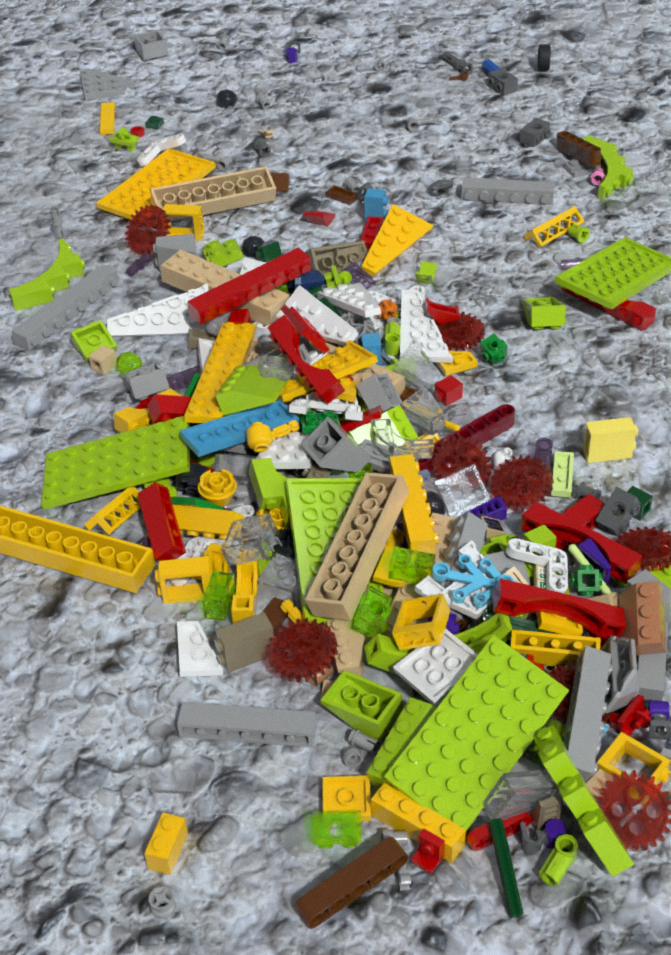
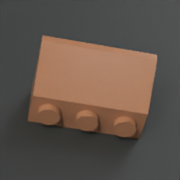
[619,581,666,655]

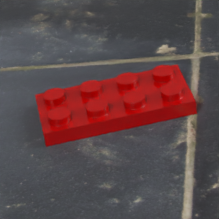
[280,305,329,354]

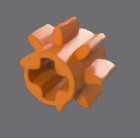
[378,299,398,321]

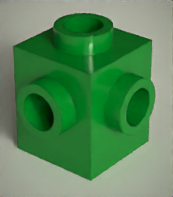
[480,333,508,365]
[570,565,602,595]

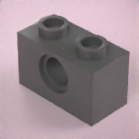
[488,68,518,96]
[519,118,551,147]
[595,487,641,537]

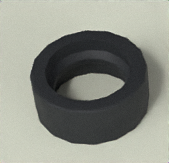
[538,44,551,71]

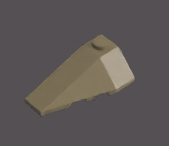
[305,241,368,279]

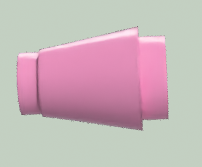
[590,168,606,186]

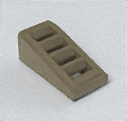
[187,329,217,348]
[530,794,563,831]

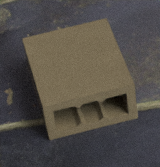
[215,612,276,673]

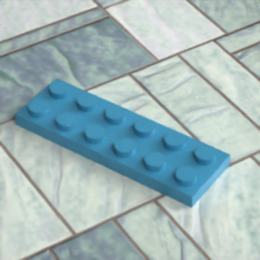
[180,399,299,457]

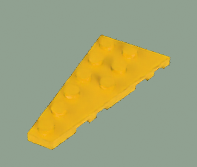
[360,204,434,277]
[278,339,378,402]

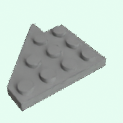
[80,68,135,100]

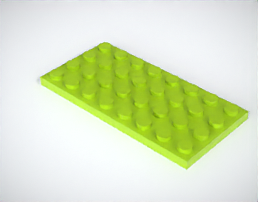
[554,237,671,310]
[41,416,190,510]
[285,478,388,627]
[383,635,569,831]

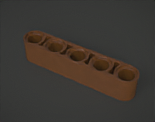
[557,131,601,166]
[294,837,409,929]

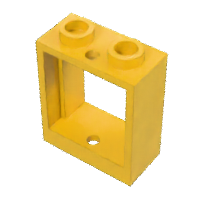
[160,204,205,241]
[155,556,213,604]
[392,594,450,650]
[596,732,671,805]

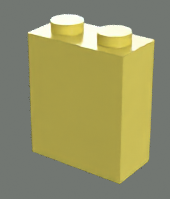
[583,417,638,463]

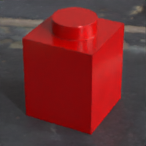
[434,375,463,406]

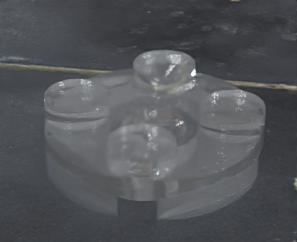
[258,356,295,381]

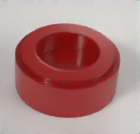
[130,126,145,137]

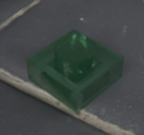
[145,116,164,130]

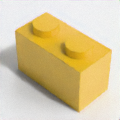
[144,813,188,875]

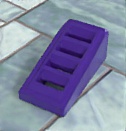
[463,496,507,520]
[578,538,611,583]

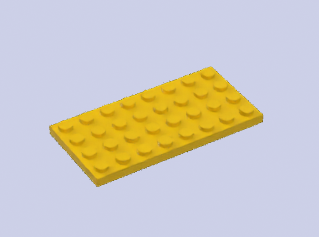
[96,148,216,224]

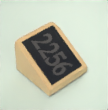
[481,516,506,539]

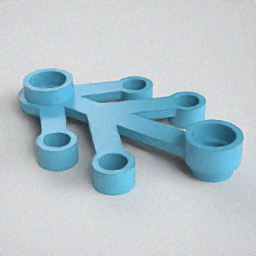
[432,554,515,608]

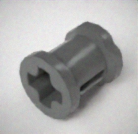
[254,138,271,157]
[575,482,601,499]

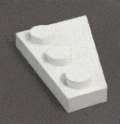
[177,621,223,677]

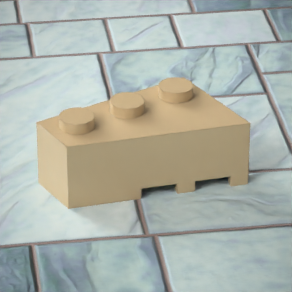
[327,611,372,678]

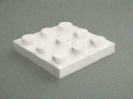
[256,431,315,469]
[393,628,478,707]

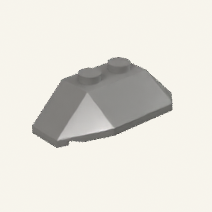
[600,635,639,713]

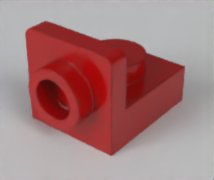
[228,309,252,325]
[411,828,445,874]

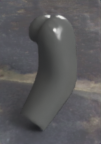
[429,180,453,195]

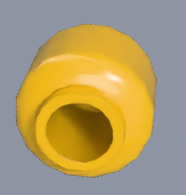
[246,422,273,452]

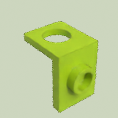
[415,261,437,284]

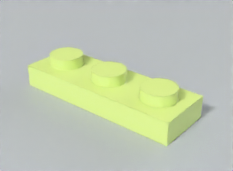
[551,451,574,498]

